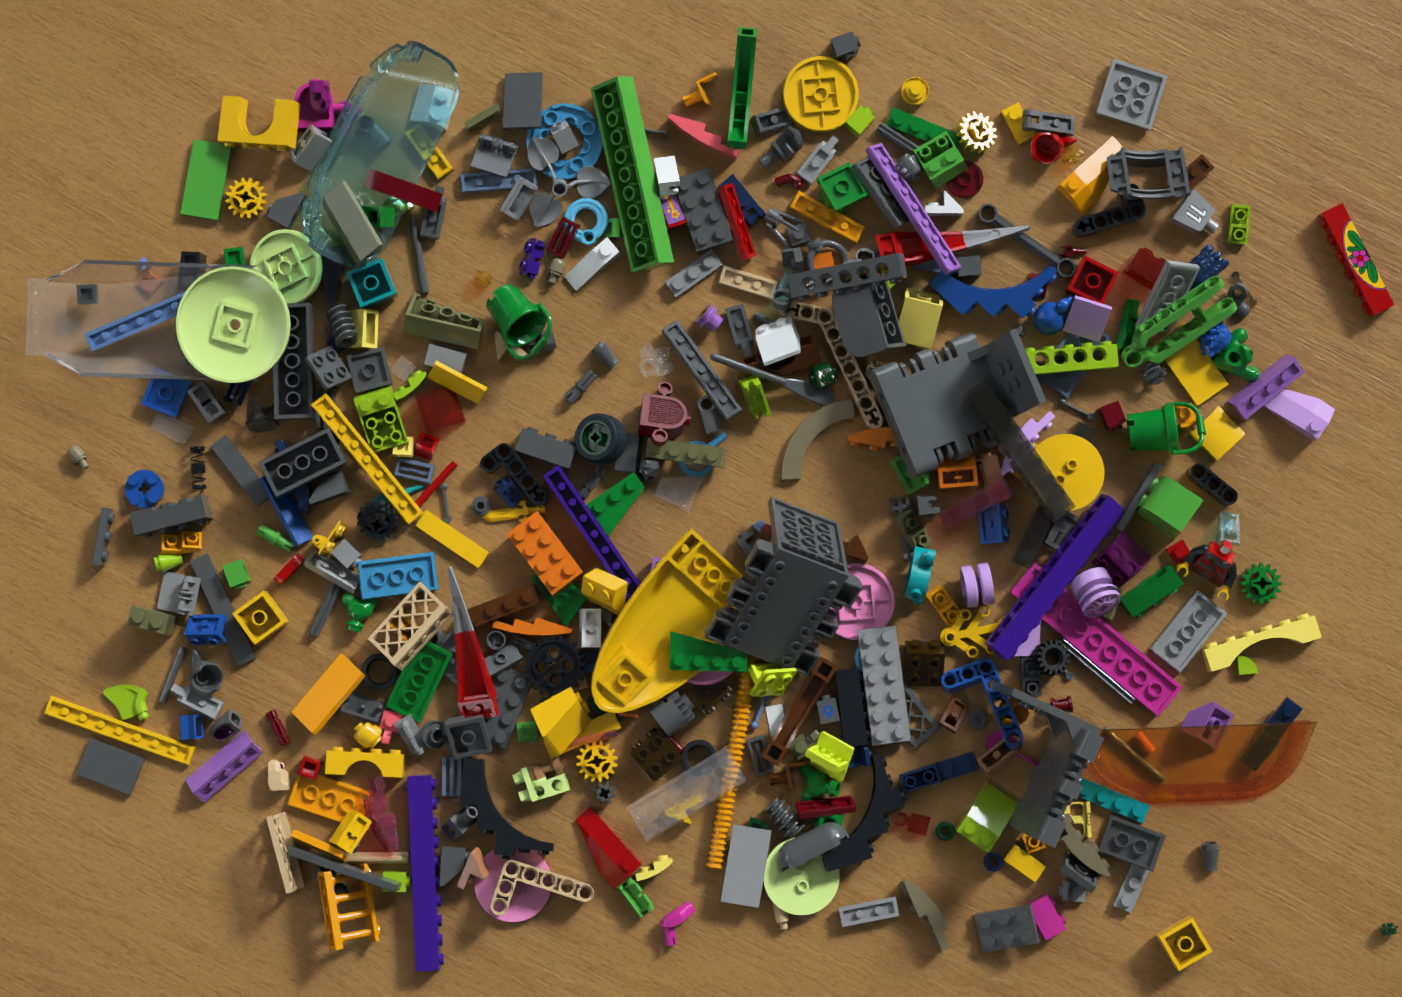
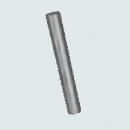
[159,646,186,703]

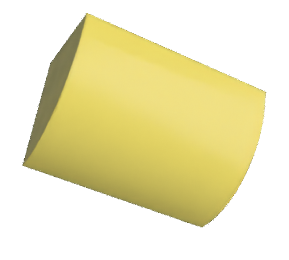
[348,309,379,349]

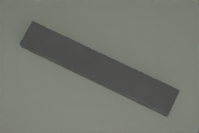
[662,320,742,422]
[190,553,257,666]
[287,846,402,892]

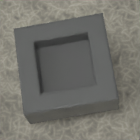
[786,222,811,247]
[76,284,99,304]

